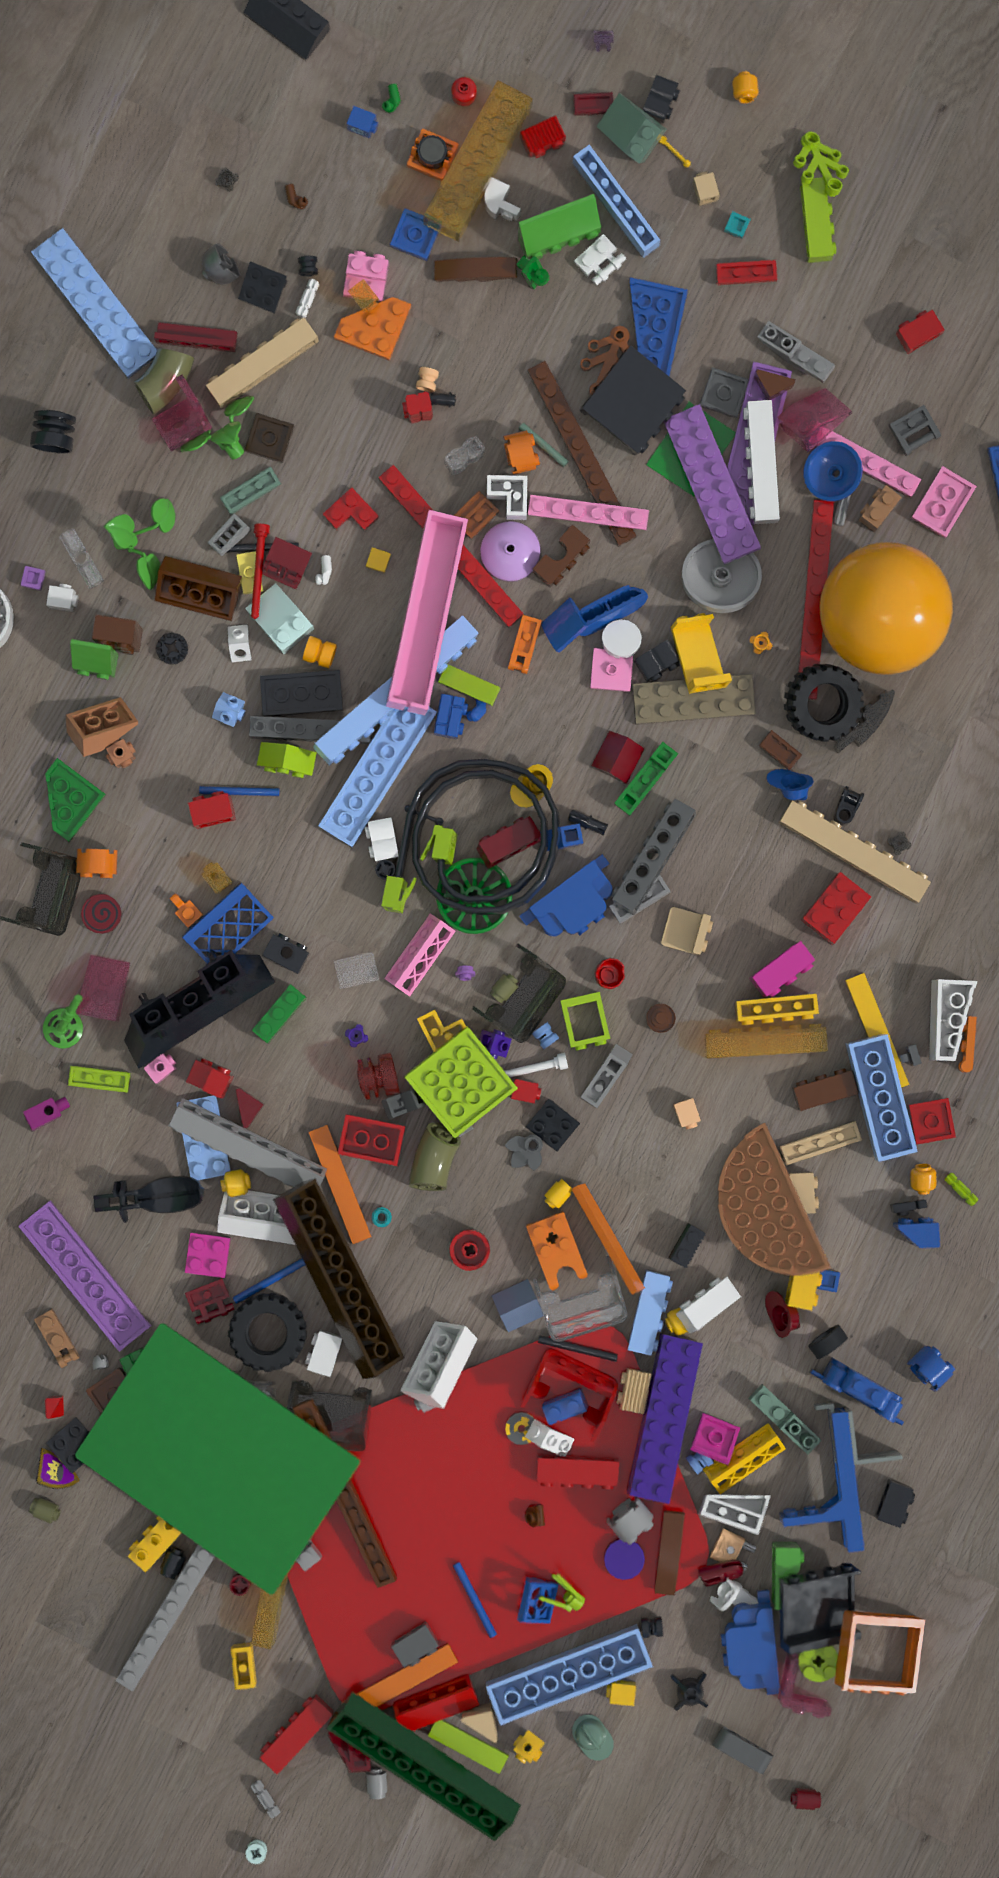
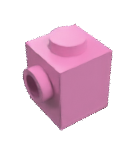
[144,1053,177,1084]

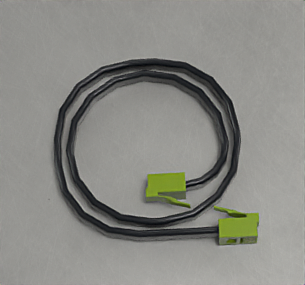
[381,759,560,915]

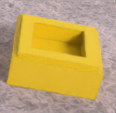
[366,547,391,573]

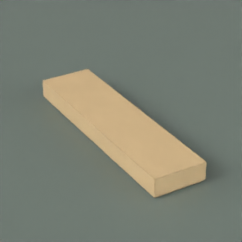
[779,1121,862,1165]

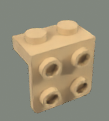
[661,907,713,956]

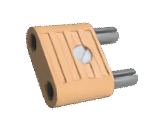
[710,1528,756,1571]

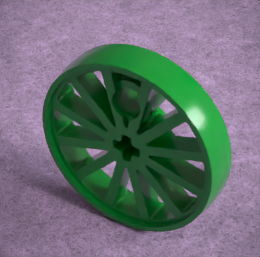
[436,858,512,934]

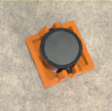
[407,128,459,182]

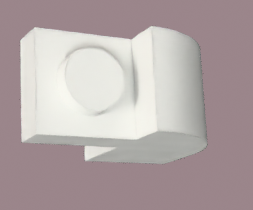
[485,178,521,221]

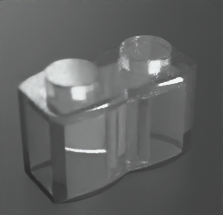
[444,436,485,475]

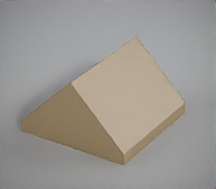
[461,1703,498,1743]

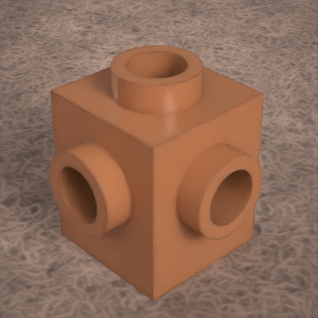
[106,739,136,768]

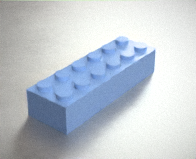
[845,1034,918,1162]

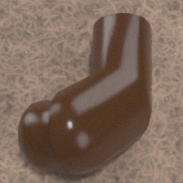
[284,184,308,210]

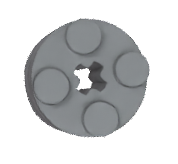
[606,1496,653,1545]

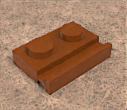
[453,491,499,540]

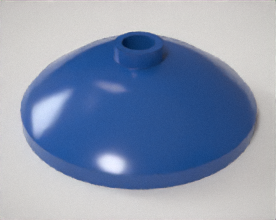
[804,441,863,502]

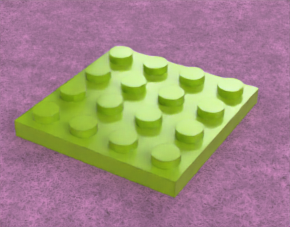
[404,1026,518,1138]

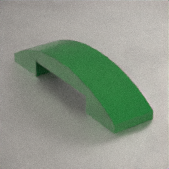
[614,742,678,816]

